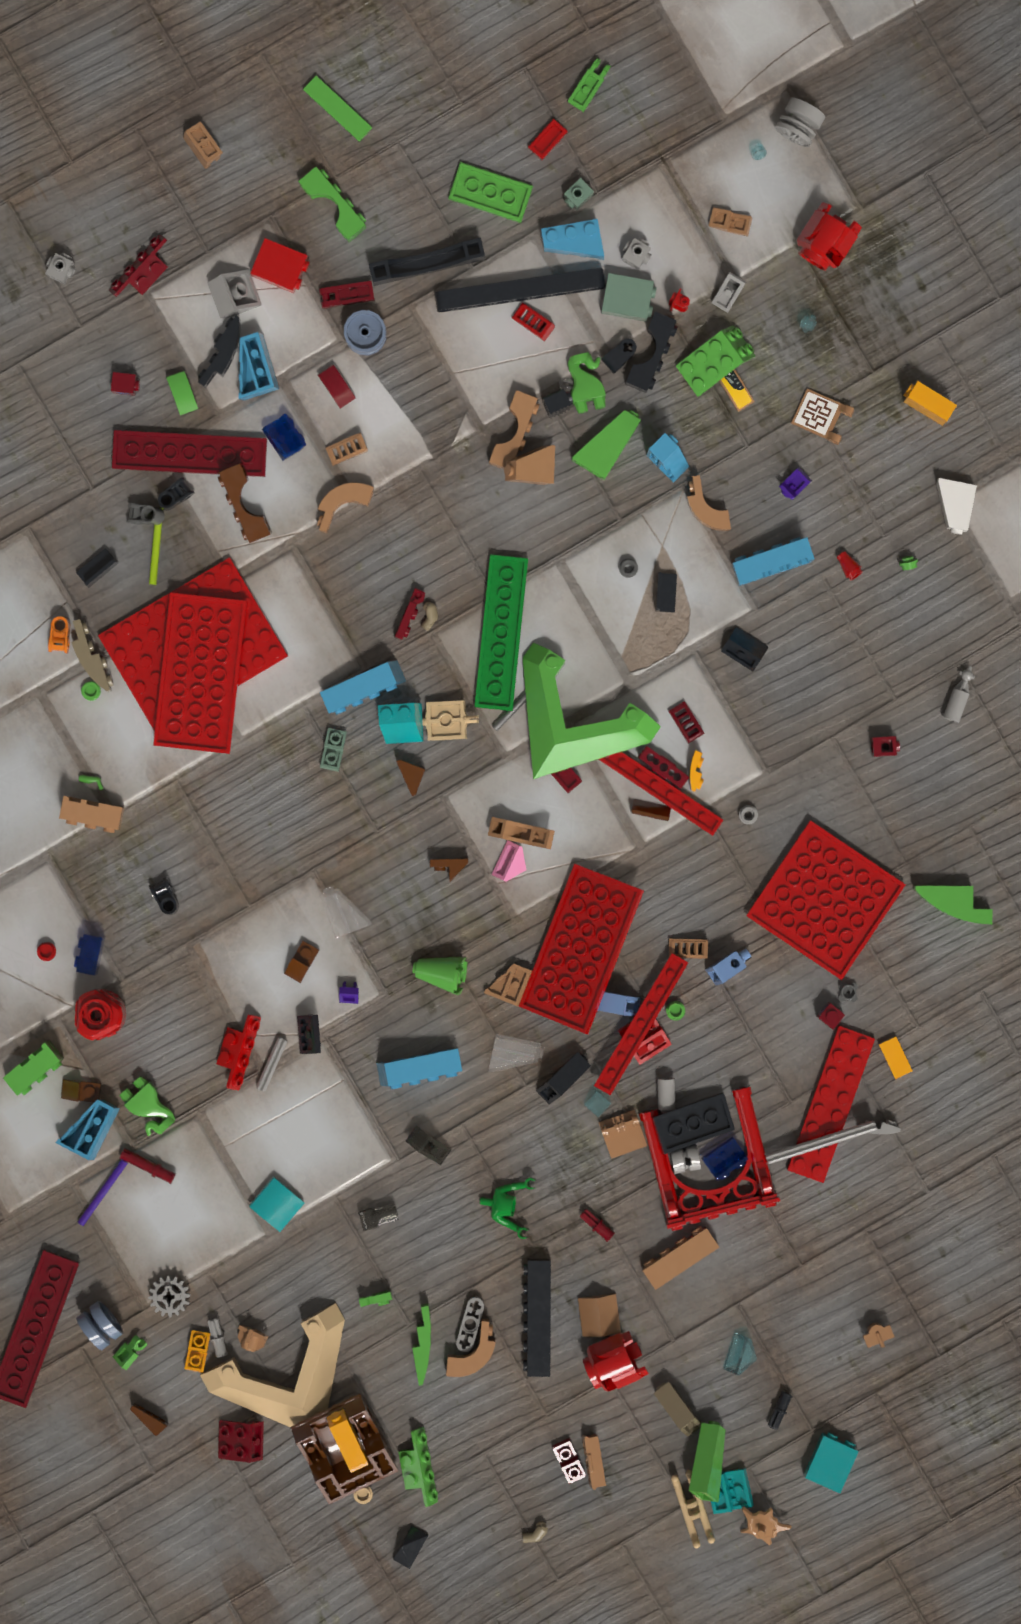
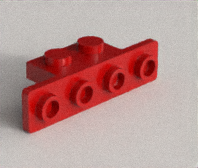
[216,1014,261,1091]

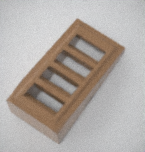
[326,432,368,466]
[669,939,708,959]

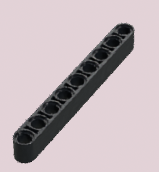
[434,268,606,312]

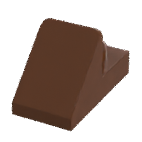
[430,859,469,882]
[284,941,319,983]
[61,1079,101,1102]

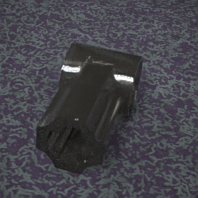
[358,1203,399,1231]

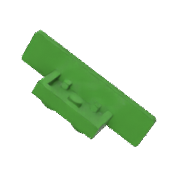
[398,1427,438,1507]

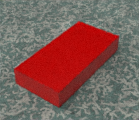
[528,118,568,161]

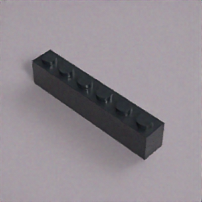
[523,1259,551,1377]

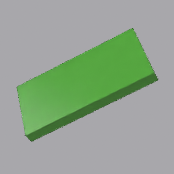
[448,162,533,223]

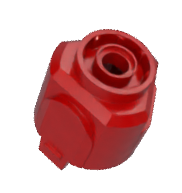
[797,202,862,271]
[75,989,126,1040]
[582,1331,649,1392]

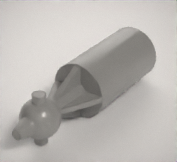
[943,666,975,723]
[658,1078,675,1114]

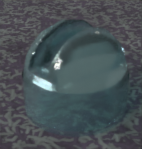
[750,143,767,160]

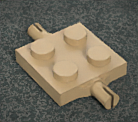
[422,700,479,741]

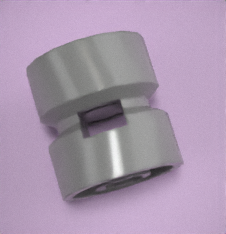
[670,1145,701,1174]

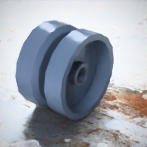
[344,310,387,356]
[76,1300,124,1351]

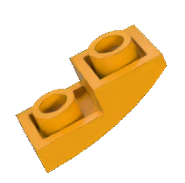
[689,750,704,792]
[184,1330,211,1373]

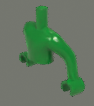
[480,1178,537,1239]

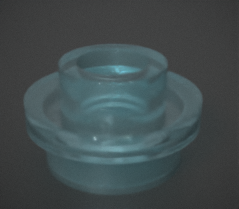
[800,314,817,333]

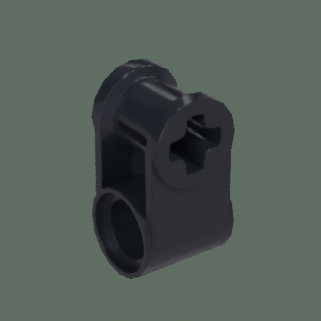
[601,339,637,374]
[158,477,195,511]
[149,877,179,915]

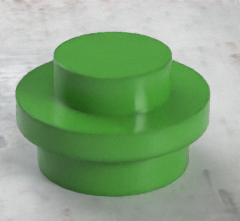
[899,556,918,570]
[666,1001,685,1020]

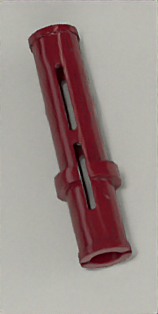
[119,1148,176,1184]

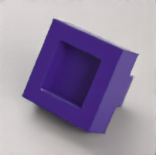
[339,981,359,1004]

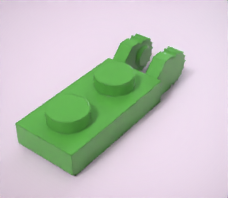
[568,58,611,113]

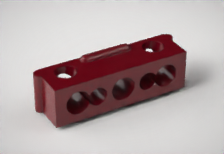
[638,746,690,789]

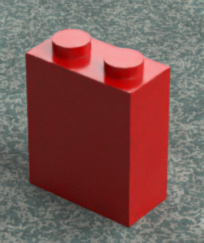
[250,238,310,294]

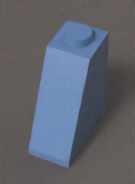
[598,991,641,1016]

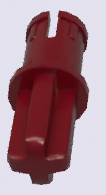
[580,1209,615,1242]

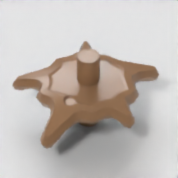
[740,1507,792,1545]

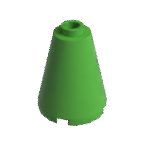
[413,957,467,995]

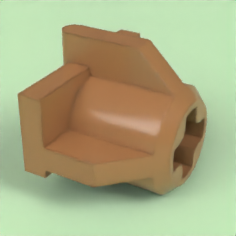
[863,1323,895,1348]
[238,1325,269,1352]

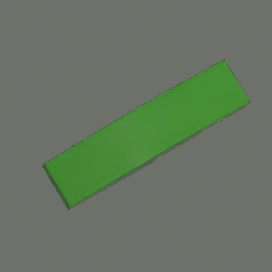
[412,1303,431,1386]

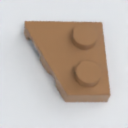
[484,964,532,1007]

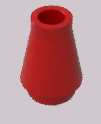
[837,551,863,581]

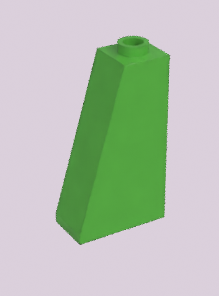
[572,410,641,480]
[689,1421,726,1502]

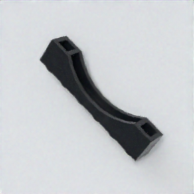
[369,237,485,286]

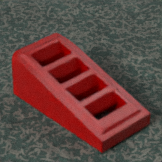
[512,302,555,342]

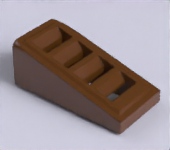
[130,1403,169,1436]

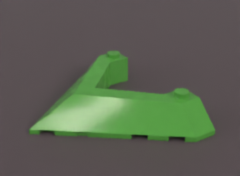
[523,643,661,780]

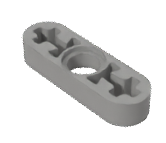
[456,1297,484,1352]

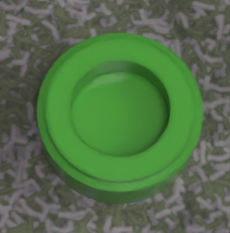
[81,681,101,701]

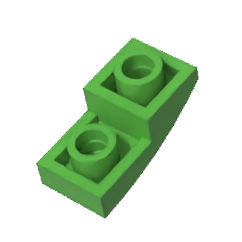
[166,371,198,415]

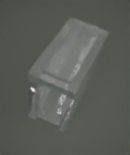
[320,886,372,938]
[488,1033,544,1072]

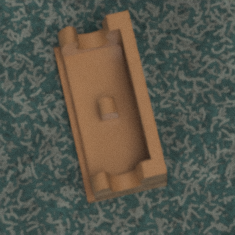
[183,121,223,169]

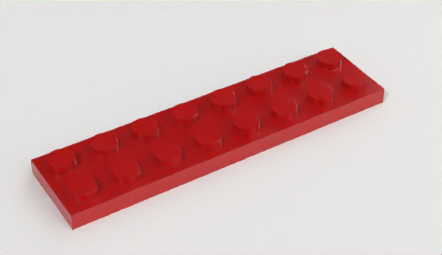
[787,1025,875,1183]

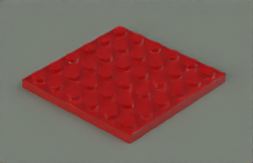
[746,820,906,980]

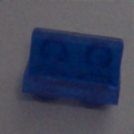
[262,413,306,461]
[701,1136,748,1181]

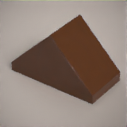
[396,760,425,797]

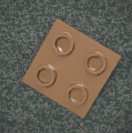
[599,1110,647,1159]

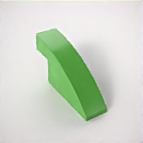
[913,886,993,925]

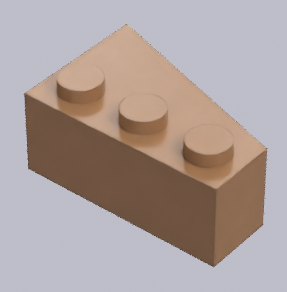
[59,796,124,833]

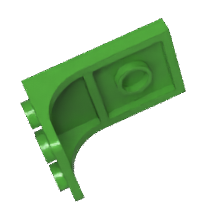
[676,326,755,397]

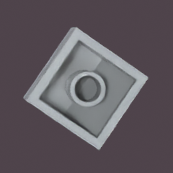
[207,269,262,318]

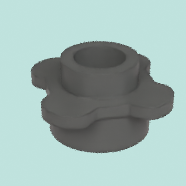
[839,983,858,1002]

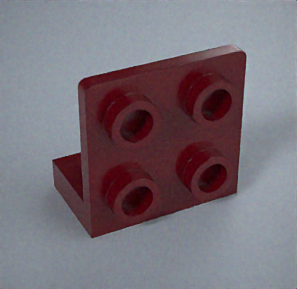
[218,1420,264,1463]

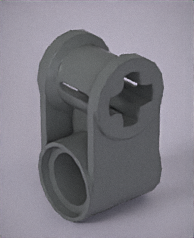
[126,503,165,525]

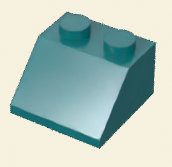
[378,703,424,744]

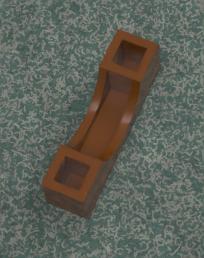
[218,462,272,544]

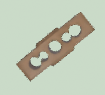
[582,1434,606,1490]

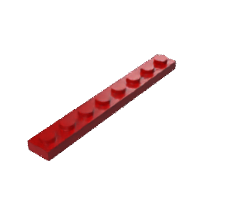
[598,752,723,836]
[594,953,688,1096]

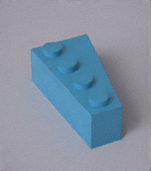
[732,537,814,586]
[320,660,406,715]

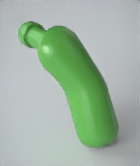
[78,775,103,790]

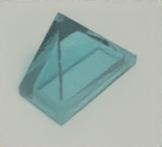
[723,1333,757,1375]

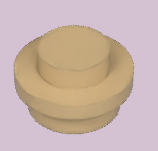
[353,1486,373,1504]

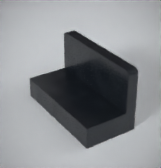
[76,548,118,588]
[655,572,677,613]
[721,627,768,672]

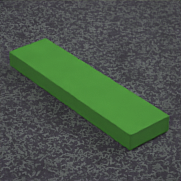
[303,76,372,142]

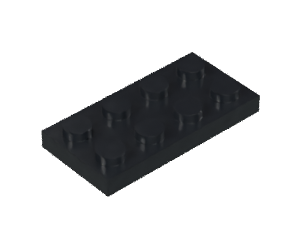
[651,1093,735,1154]

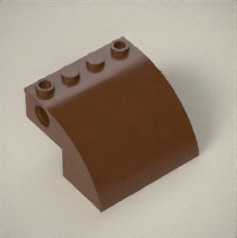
[290,1394,398,1504]

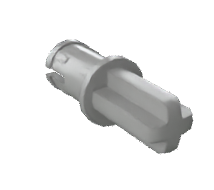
[208,1318,228,1358]

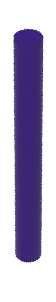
[77,1159,128,1226]

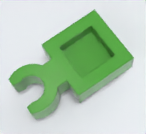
[359,1290,393,1307]

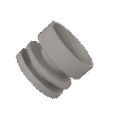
[775,98,826,147]

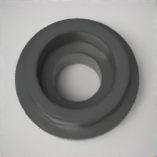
[619,558,638,578]

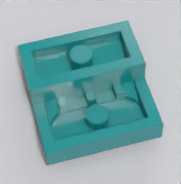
[249,1176,305,1232]
[711,1468,754,1514]

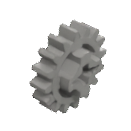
[148,1275,191,1318]

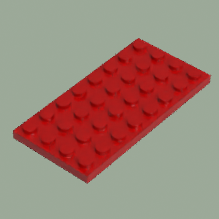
[153,593,247,754]
[519,864,644,1034]

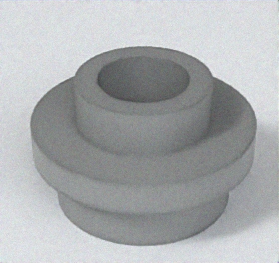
[739,805,758,824]

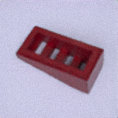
[668,701,705,743]

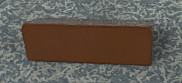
[631,799,671,821]

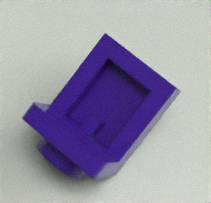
[779,467,812,500]

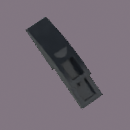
[198,315,241,389]

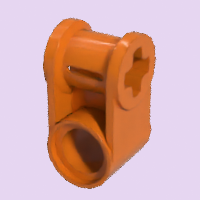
[48,616,71,654]

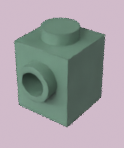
[564,178,594,210]

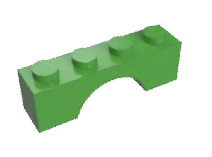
[298,167,366,243]

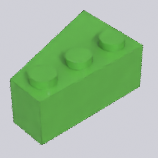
[3,1041,64,1096]

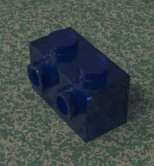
[74,934,105,976]

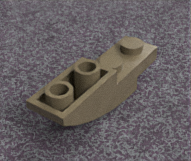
[71,619,114,692]

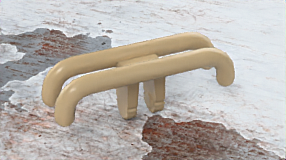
[671,1470,715,1548]

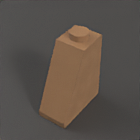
[504,445,555,485]

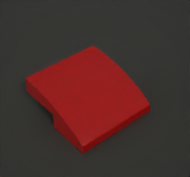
[618,1019,672,1065]

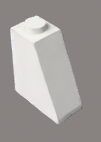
[936,478,977,535]

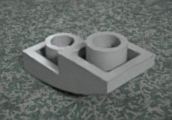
[859,1119,901,1134]

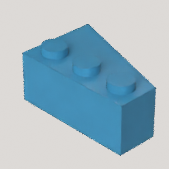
[541,219,604,260]
[646,433,689,483]

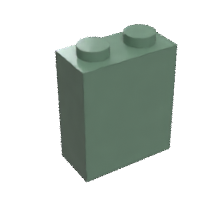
[601,273,657,322]

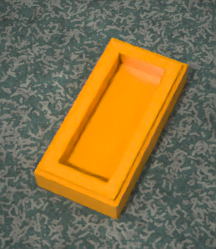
[878,1036,912,1079]

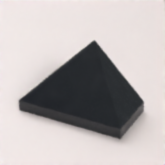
[393,1526,428,1569]

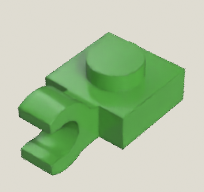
[113,1335,147,1370]

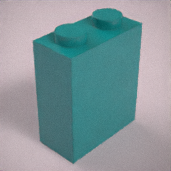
[804,1432,859,1493]

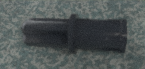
[768,1391,793,1430]

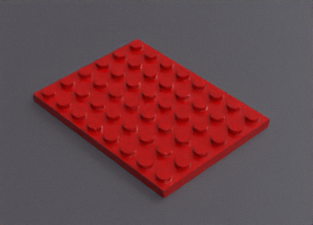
[98,557,289,731]

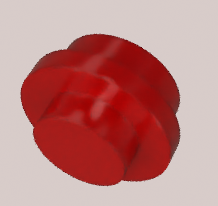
[37,942,56,961]

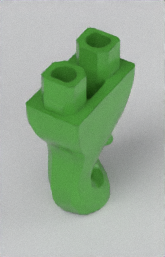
[568,352,606,414]
[120,1076,175,1136]

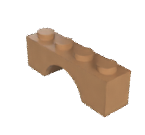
[489,390,540,469]

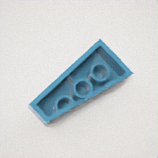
[376,1048,462,1089]

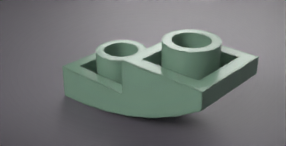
[320,728,347,772]

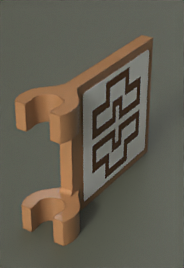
[791,389,854,445]

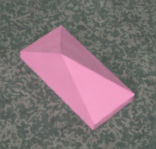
[492,840,526,882]

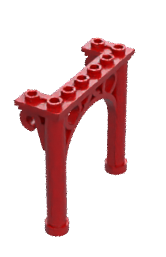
[639,1086,780,1231]

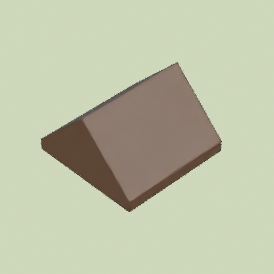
[578,1293,621,1337]

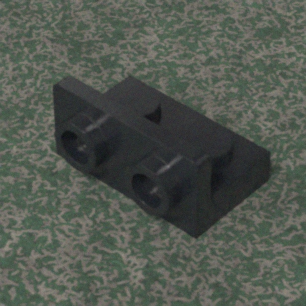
[297,1014,321,1054]

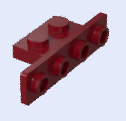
[109,234,168,297]

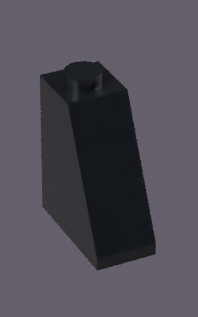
[536,1052,591,1104]

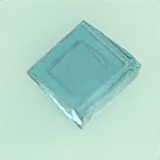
[584,1091,611,1118]

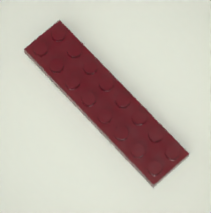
[112,430,268,477]
[0,1250,80,1408]

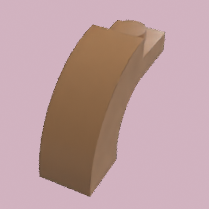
[687,475,731,531]
[488,817,555,850]

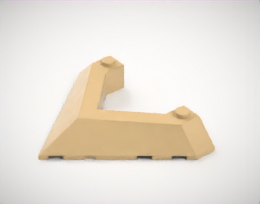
[200,1303,345,1427]

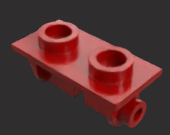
[668,288,690,312]

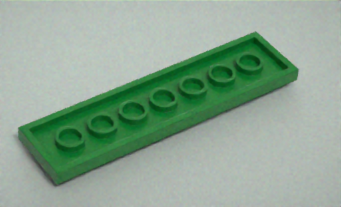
[475,555,528,711]

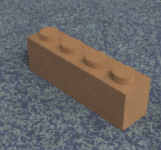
[642,1226,719,1290]

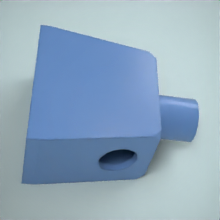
[705,949,752,985]

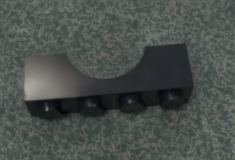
[625,311,678,393]

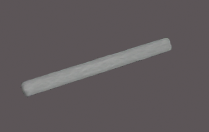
[766,1121,877,1164]

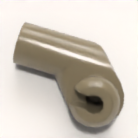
[421,602,438,631]
[522,1521,548,1543]

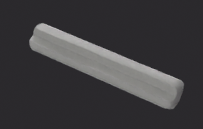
[256,1037,287,1091]

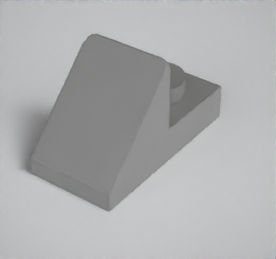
[712,272,746,313]

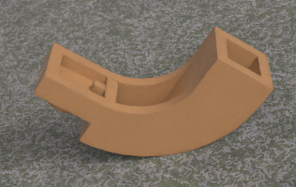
[317,483,374,534]
[446,1319,496,1377]

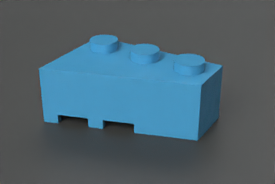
[238,332,279,401]
[55,1099,120,1160]

